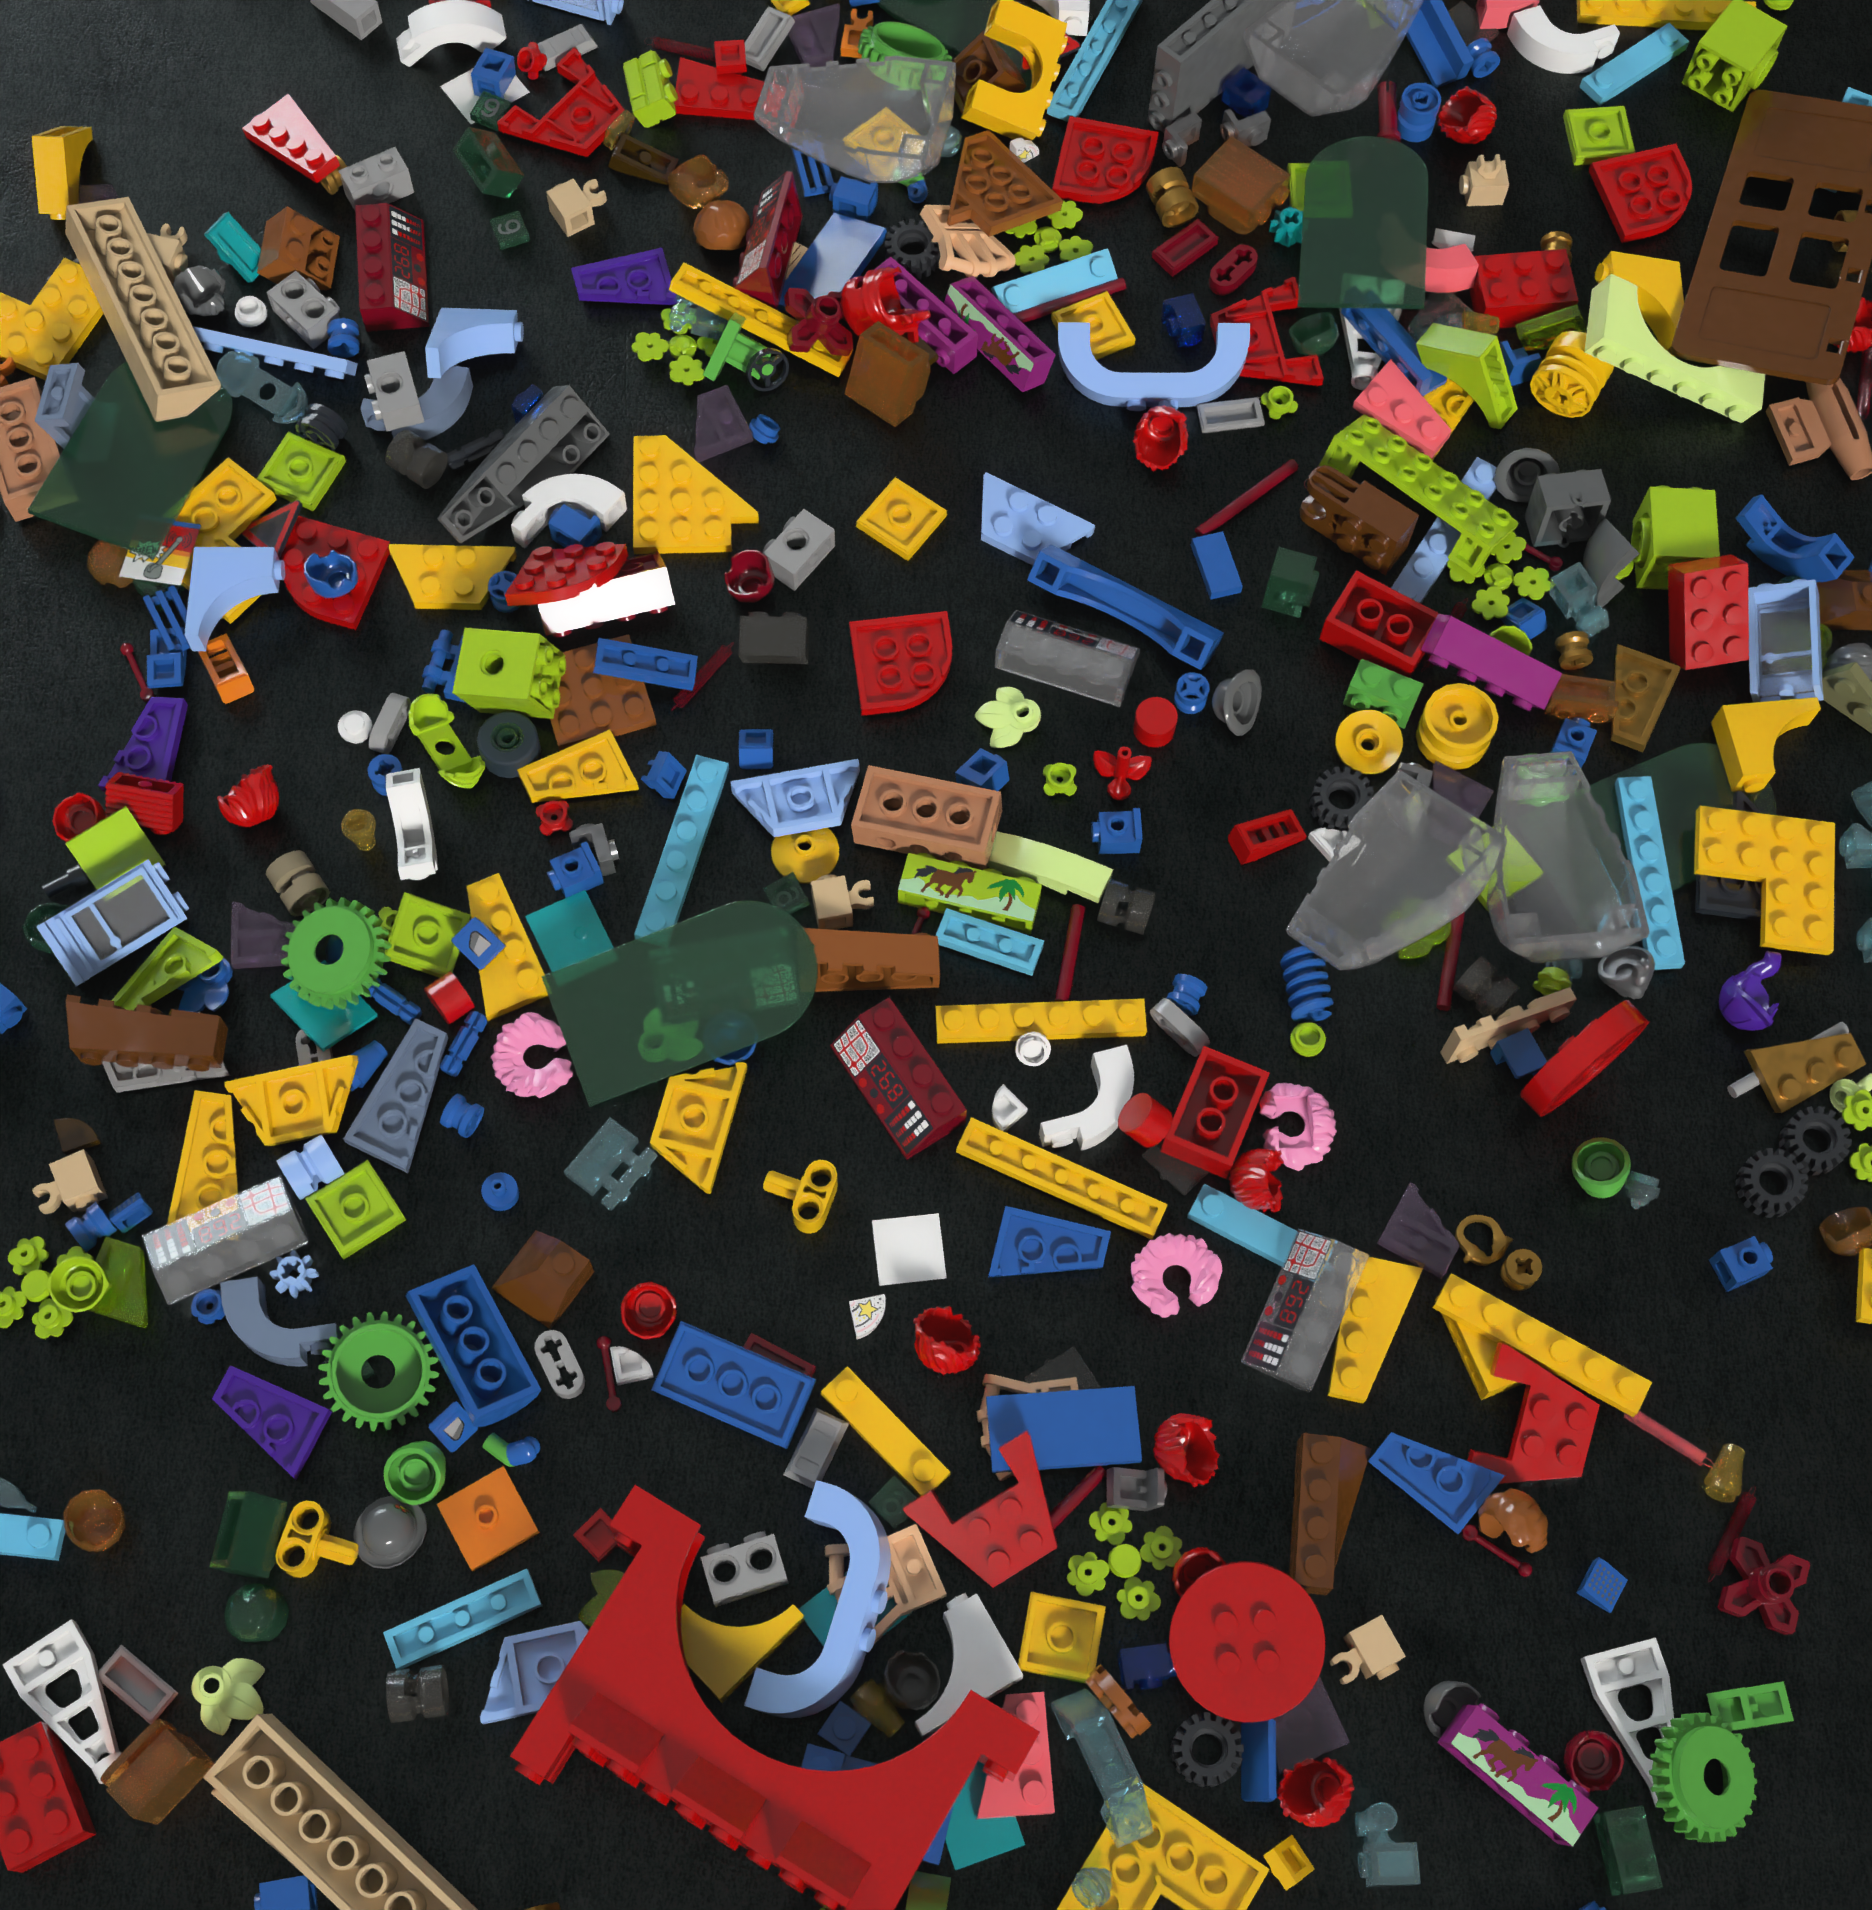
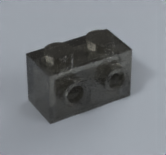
[739,612,810,664]

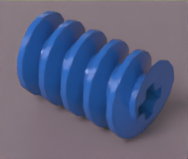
[1280,945,1334,1023]

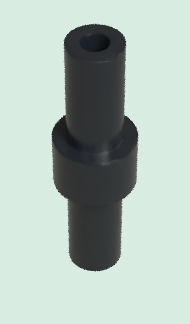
[42,864,89,898]

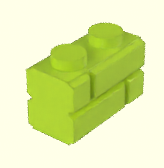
[623,50,678,128]

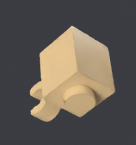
[1459,154,1509,206]
[546,179,607,237]
[147,223,188,284]
[811,874,874,930]
[32,1149,108,1214]
[1329,1615,1406,1684]

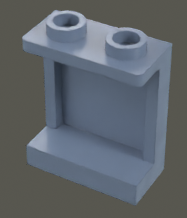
[35,363,121,464]

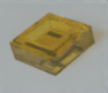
[603,110,635,151]

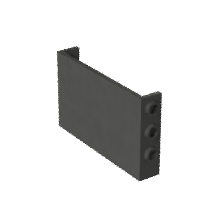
[1147,0,1295,133]

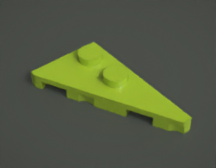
[111,926,224,1011]

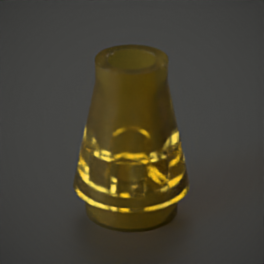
[341,809,376,851]
[1704,1444,1745,1503]
[849,1678,905,1738]

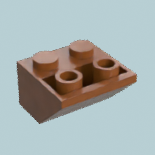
[257,206,340,290]

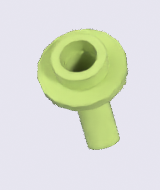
[1830,1073,1872,1112]

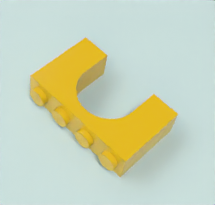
[962,0,1068,141]

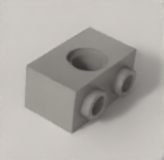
[339,147,414,212]
[364,351,425,431]
[763,509,835,591]

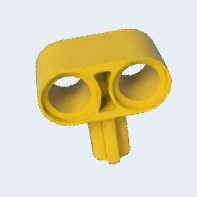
[763,1160,838,1234]
[275,1500,359,1578]

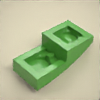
[1707,1681,1794,1731]

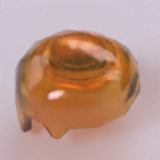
[87,536,136,588]
[1819,1207,1872,1256]
[63,1489,126,1552]

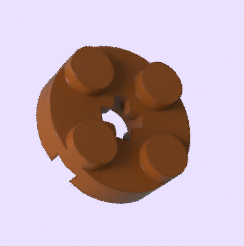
[1085,1664,1151,1739]

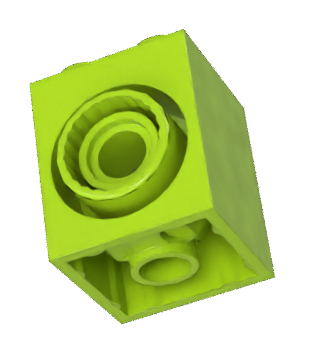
[1682,0,1787,112]
[1631,485,1720,590]
[452,628,566,719]

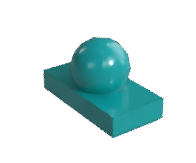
[204,212,261,283]

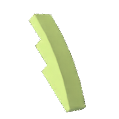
[988,831,1113,903]

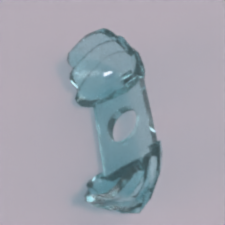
[216,351,309,424]

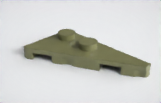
[1822,662,1872,734]

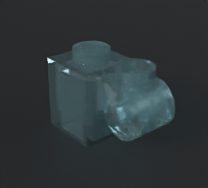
[1549,562,1609,638]
[1355,1802,1421,1887]

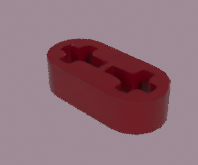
[1208,245,1258,296]

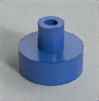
[481,1172,519,1211]

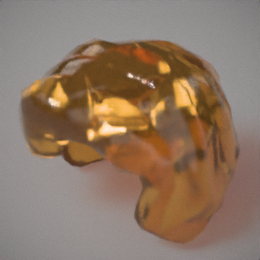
[667,155,729,209]

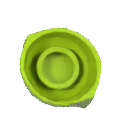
[46,1256,113,1313]

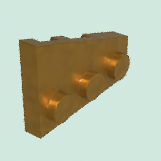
[1611,644,1680,752]
[1744,1033,1866,1113]

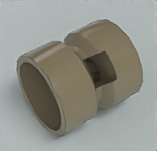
[266,850,330,916]

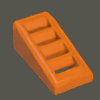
[198,634,254,704]

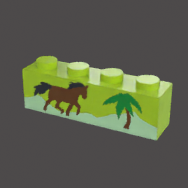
[898,853,1042,934]

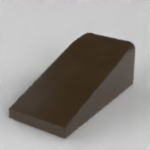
[608,132,679,185]

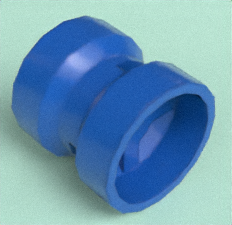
[65,1202,118,1252]

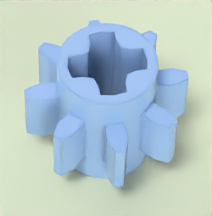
[270,1250,319,1299]

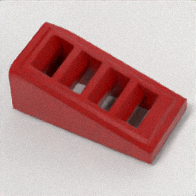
[1228,809,1307,865]

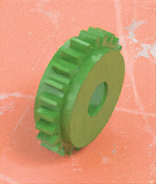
[857,22,953,88]
[281,897,392,1010]
[318,1311,439,1431]
[1649,1713,1757,1843]

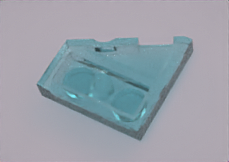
[1408,292,1477,342]

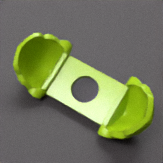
[408,694,485,788]

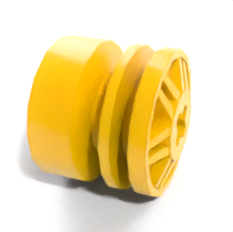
[1530,331,1614,418]

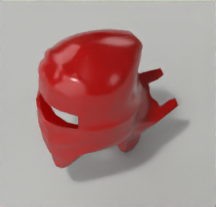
[840,266,931,348]

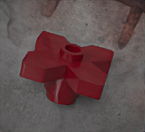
[784,288,853,356]
[1718,1537,1810,1635]

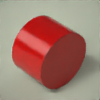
[1133,697,1178,748]
[424,971,475,1024]
[1118,1093,1173,1147]

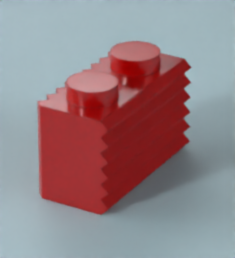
[105,772,184,835]

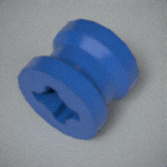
[1467,38,1500,78]
[327,318,360,358]
[488,571,522,613]
[1174,672,1210,714]
[368,754,403,796]
[1167,974,1207,1015]
[440,1094,484,1138]

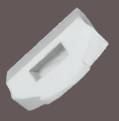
[1432,228,1475,252]

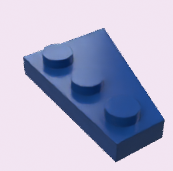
[988,1206,1111,1278]
[1368,1432,1505,1534]

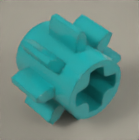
[1269,206,1309,247]

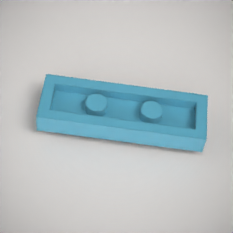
[936,908,1044,976]

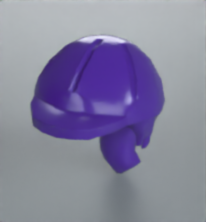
[1719,951,1782,1031]

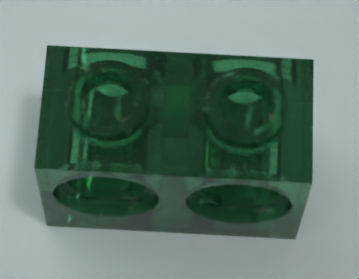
[1593,1806,1663,1896]

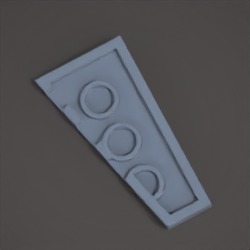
[343,1019,448,1173]

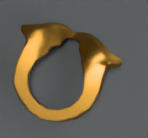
[1455,1215,1513,1266]

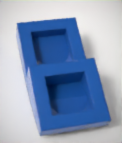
[147,627,187,689]

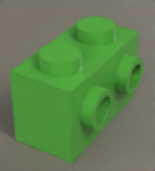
[1343,659,1423,729]

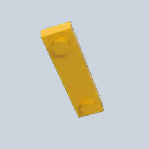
[821,1366,950,1497]

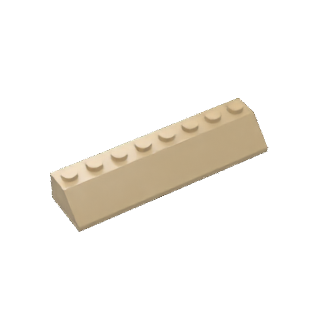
[65,197,221,422]
[203,1714,478,1910]

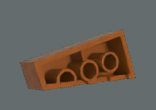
[798,927,940,992]

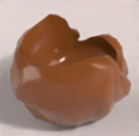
[693,200,751,250]
[1478,1488,1548,1553]

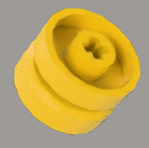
[1416,683,1499,770]

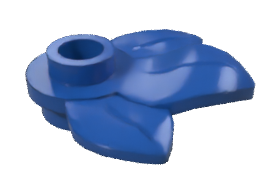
[176,958,233,1013]

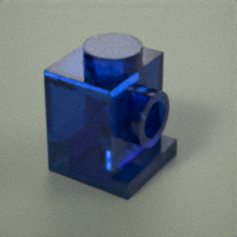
[1222,67,1272,118]
[1161,293,1206,348]
[1117,1643,1177,1693]

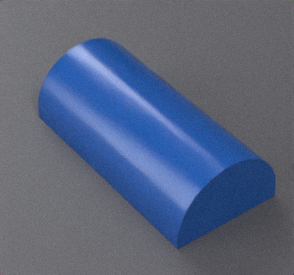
[406,1264,541,1427]

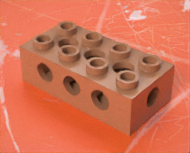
[0,377,79,522]
[851,765,1002,869]

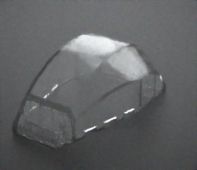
[1243,0,1424,117]
[754,56,956,183]
[1487,751,1650,963]
[1286,770,1507,970]

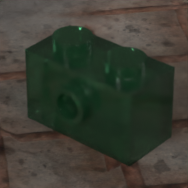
[453,127,525,199]
[1262,547,1320,618]
[209,1491,288,1578]

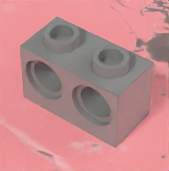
[267,271,341,349]
[701,1531,788,1607]

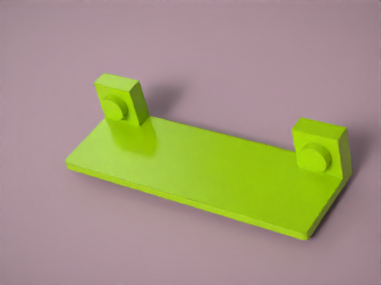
[1319,414,1519,576]

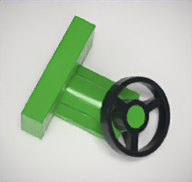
[703,312,789,391]

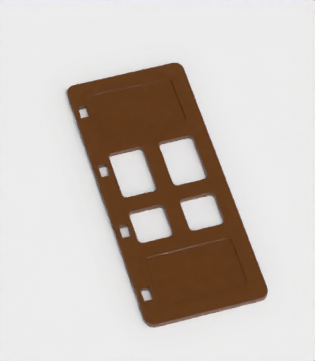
[1671,90,1872,385]

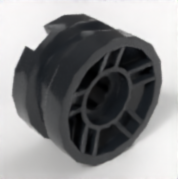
[295,403,348,451]

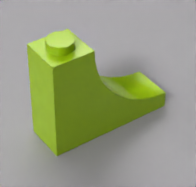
[1416,323,1518,430]

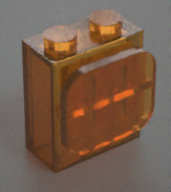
[1192,136,1290,234]
[845,321,930,427]
[100,1719,215,1825]

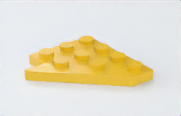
[633,435,759,554]

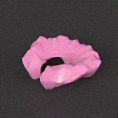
[491,1012,573,1098]
[1259,1083,1337,1171]
[1131,1233,1222,1318]

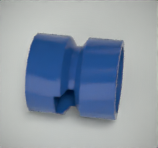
[1397,83,1441,142]

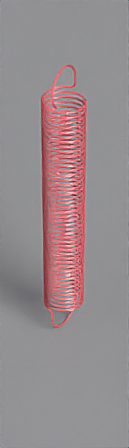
[1624,1411,1714,1467]

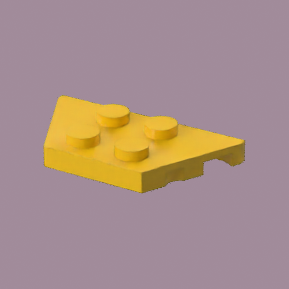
[388,544,516,610]
[225,1055,358,1146]
[650,1062,747,1194]

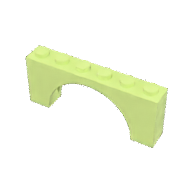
[1584,274,1765,423]

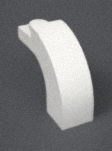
[396,0,506,67]
[1507,5,1620,74]
[511,474,627,548]
[386,768,438,880]
[1039,1045,1134,1151]

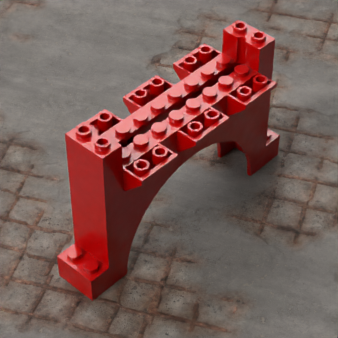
[510,1485,1040,1910]

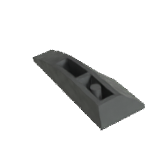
[437,385,610,543]

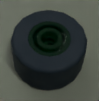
[477,711,541,778]

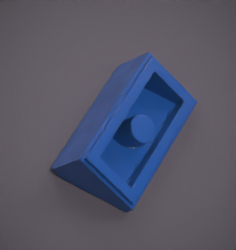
[1241,1719,1277,1802]

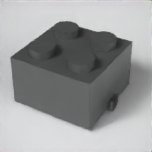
[1524,469,1611,548]

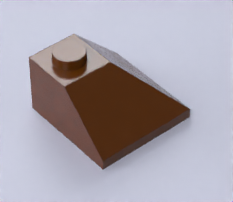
[946,30,1026,113]
[1808,570,1872,630]
[492,1230,594,1330]

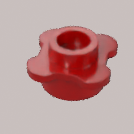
[517,42,547,80]
[536,800,573,836]

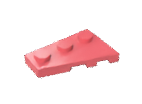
[1353,359,1452,459]
[976,1692,1055,1819]

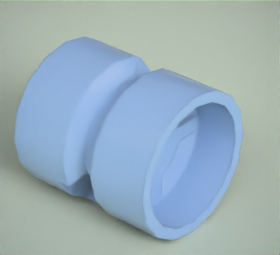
[276,1135,345,1200]

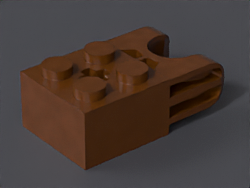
[1300,465,1419,576]

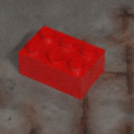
[1469,249,1578,330]
[1668,555,1749,670]
[1319,570,1440,678]
[1160,1046,1270,1179]
[0,1721,97,1873]

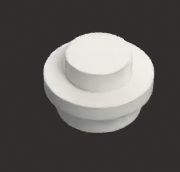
[235,296,267,327]
[338,710,372,744]
[1015,1032,1051,1066]

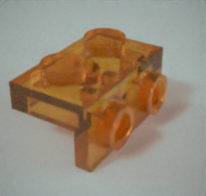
[1545,674,1619,723]

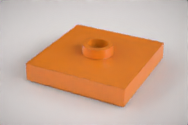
[437,1466,540,1572]

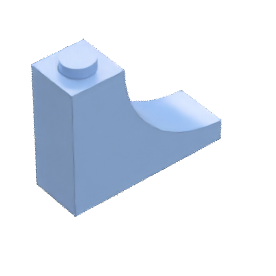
[425,308,524,378]
[185,547,285,651]

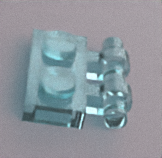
[669,294,728,340]
[564,1118,658,1211]

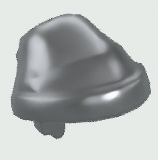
[1598,946,1655,999]

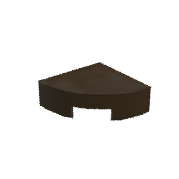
[54,1118,101,1156]

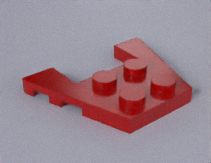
[497,48,626,157]
[1210,277,1324,386]
[1467,1342,1600,1484]
[903,1429,1058,1588]

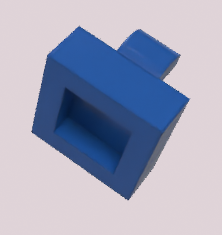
[641,751,687,799]

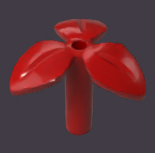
[1093,746,1152,800]

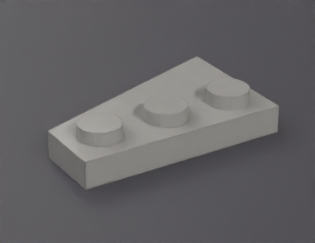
[102,1012,230,1092]

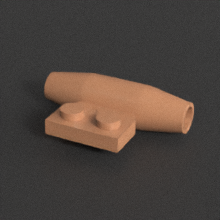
[1766,378,1872,480]

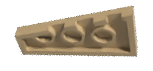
[1441,987,1577,1064]

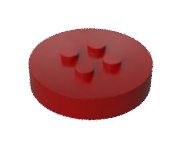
[1520,1000,1649,1117]
[1169,1561,1325,1722]

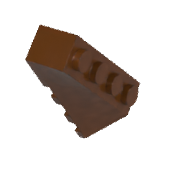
[66,995,228,1072]
[1289,1433,1372,1595]

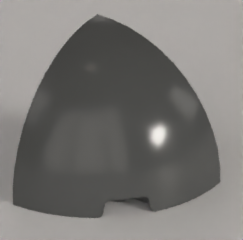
[1583,517,1640,609]

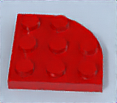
[1052,116,1159,204]
[1589,144,1692,243]
[281,516,390,630]
[505,542,629,606]
[849,611,952,716]

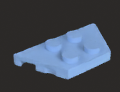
[981,472,1095,565]
[730,759,860,837]
[480,1621,588,1724]

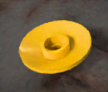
[1335,710,1403,774]
[771,828,839,884]

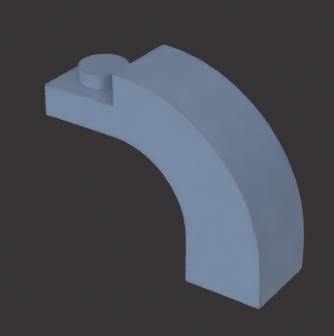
[361,366,473,442]
[220,1277,343,1367]

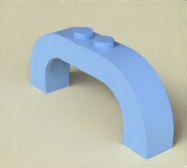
[1058,322,1250,411]
[744,1480,891,1718]

